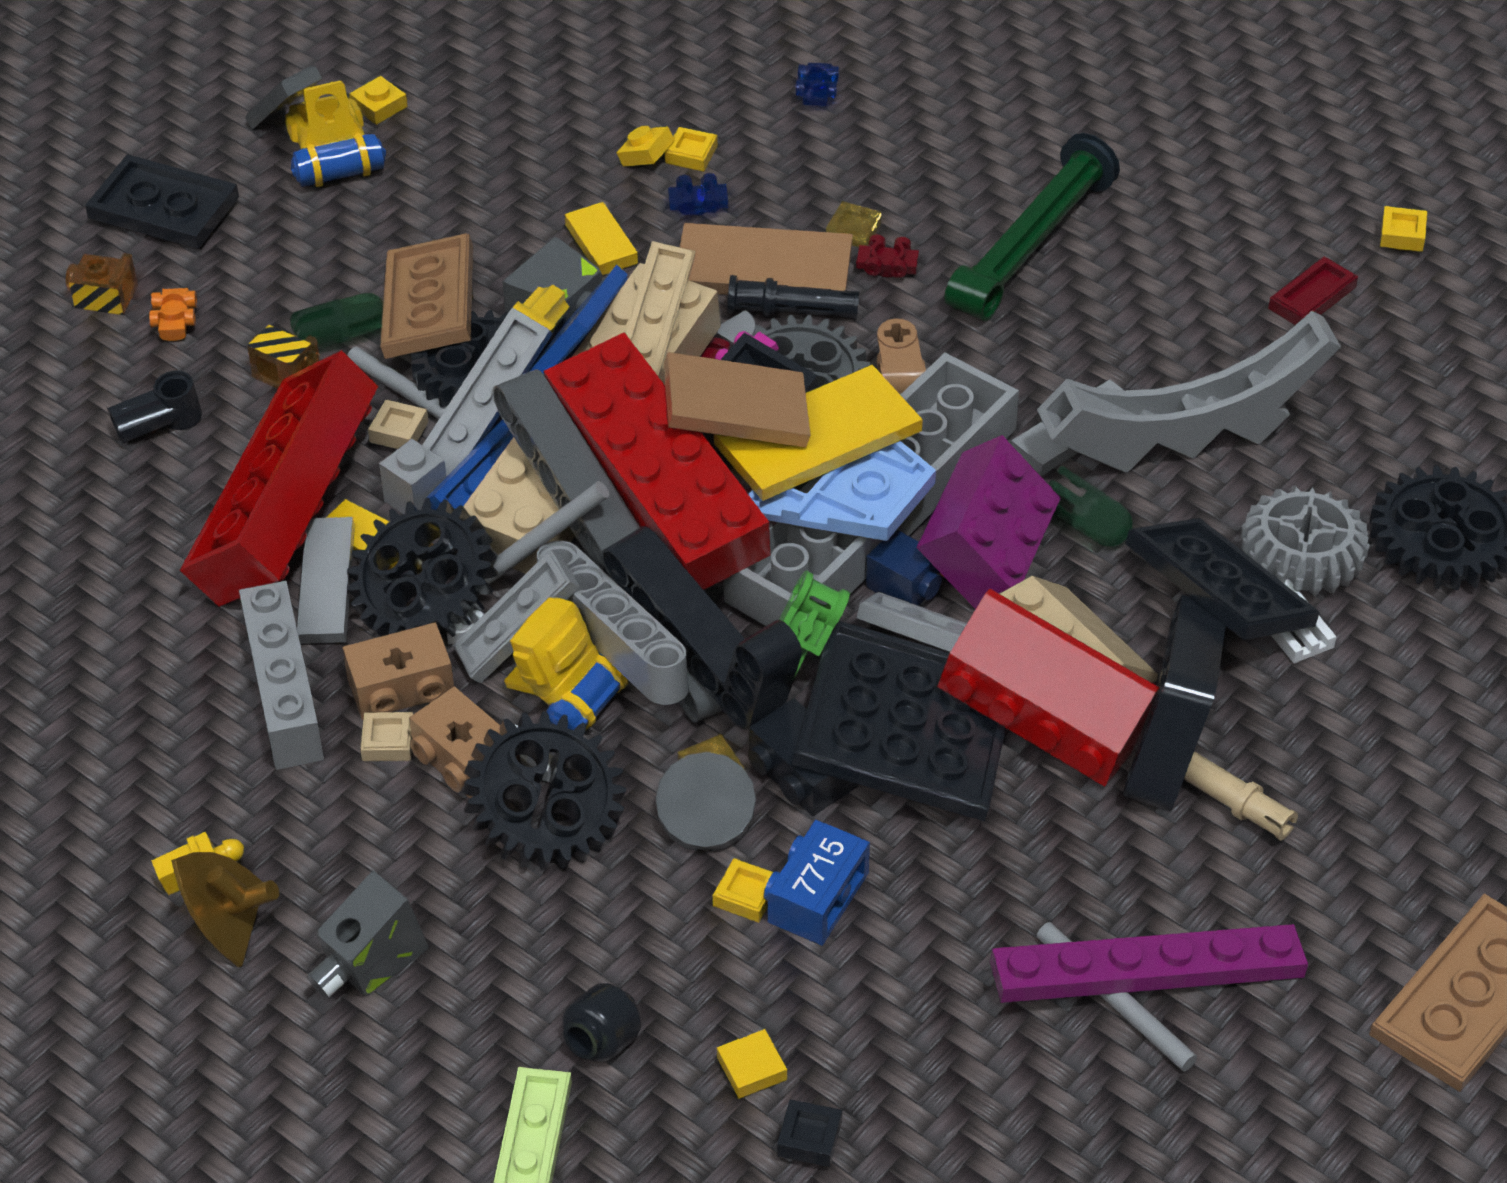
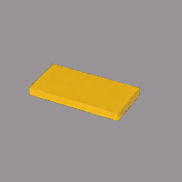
[714,365,923,501]

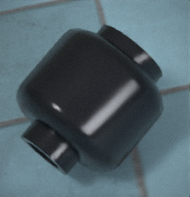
[562,983,641,1062]

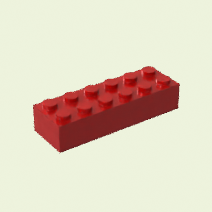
[544,332,771,590]
[180,350,379,607]

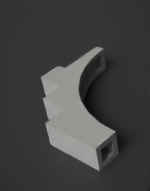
[1037,311,1341,473]

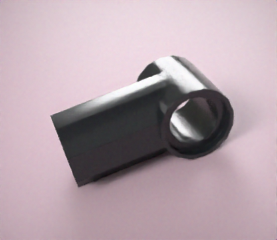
[107,370,202,443]

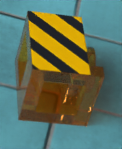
[66,253,138,315]
[247,325,320,389]

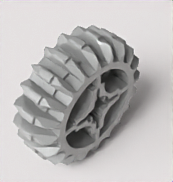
[1241,485,1369,597]

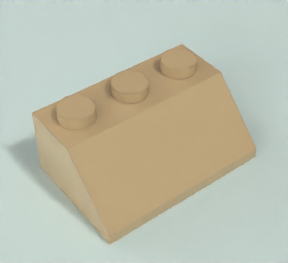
[1000,576,1158,683]

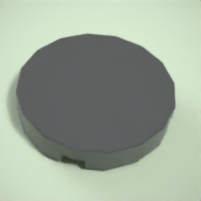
[656,752,756,851]

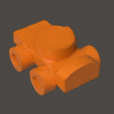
[149,288,197,341]

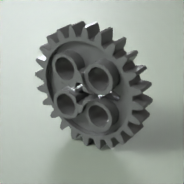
[755,315,870,387]

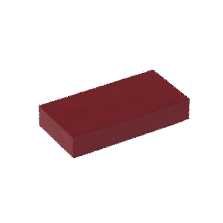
[1268,256,1358,325]

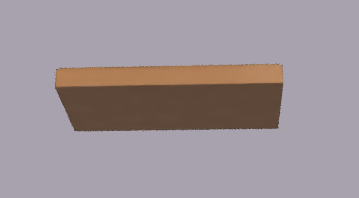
[680,223,853,295]
[380,233,473,359]
[1369,894,1507,1092]

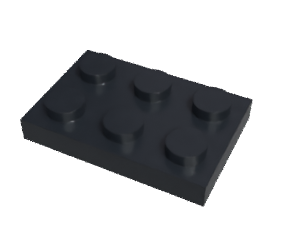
[85,154,239,249]

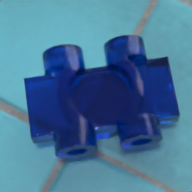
[796,62,839,106]
[668,173,728,215]

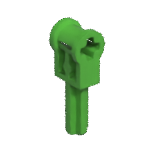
[779,570,850,676]

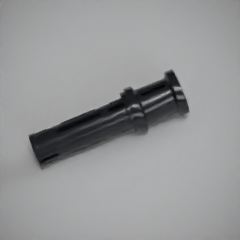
[727,275,859,319]

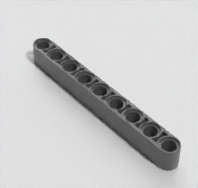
[493,369,723,723]

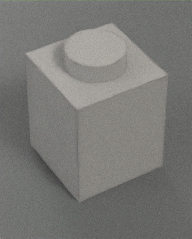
[379,439,446,515]

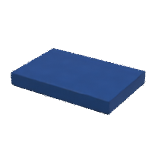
[529,265,628,375]

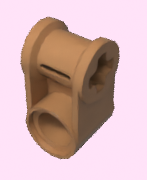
[877,318,926,394]

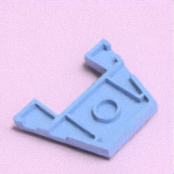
[748,441,936,541]

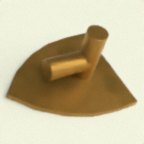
[171,852,279,967]

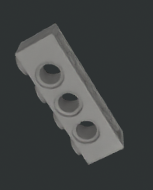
[239,581,324,770]

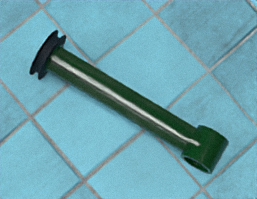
[944,133,1120,322]

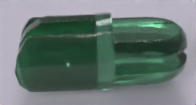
[290,293,384,353]
[1048,466,1133,547]

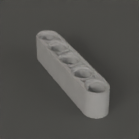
[537,540,688,705]

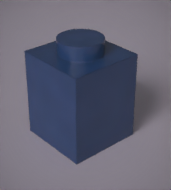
[866,530,942,606]

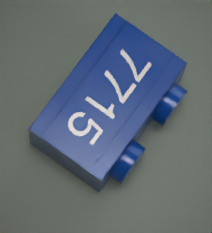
[764,820,870,946]

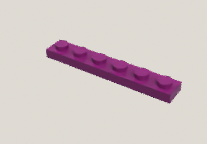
[990,924,1308,1003]

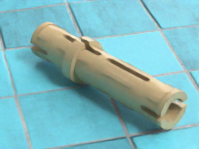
[1184,751,1298,840]

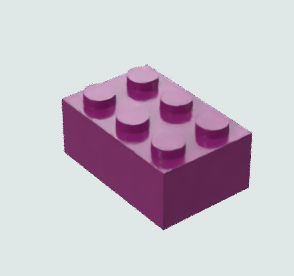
[916,435,1060,609]

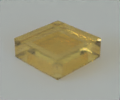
[826,201,881,247]

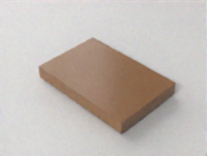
[664,352,811,447]

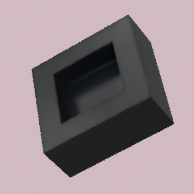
[777,1099,842,1167]

